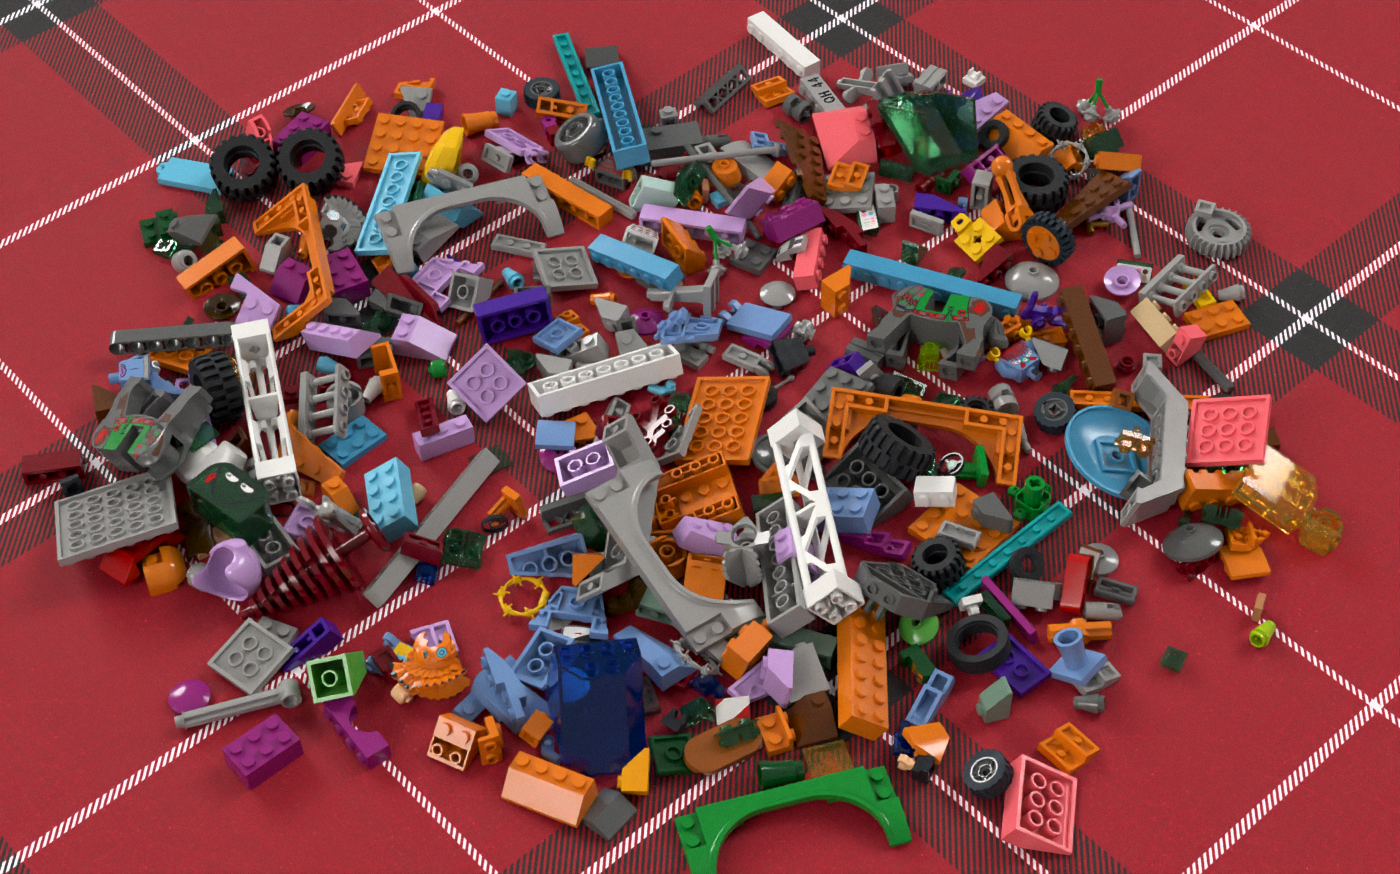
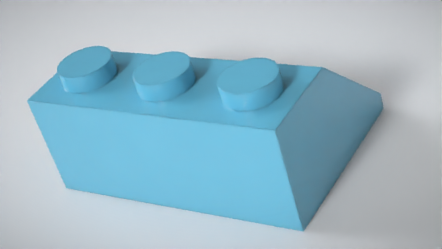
[422,183,483,228]

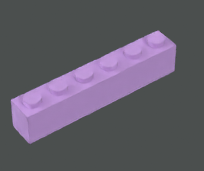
[639,204,747,245]

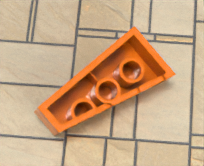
[175,236,257,300]

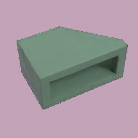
[976,676,1013,724]

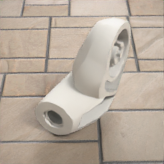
[175,438,247,493]

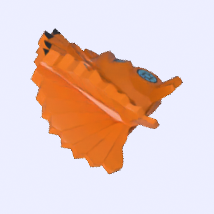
[389,631,470,701]

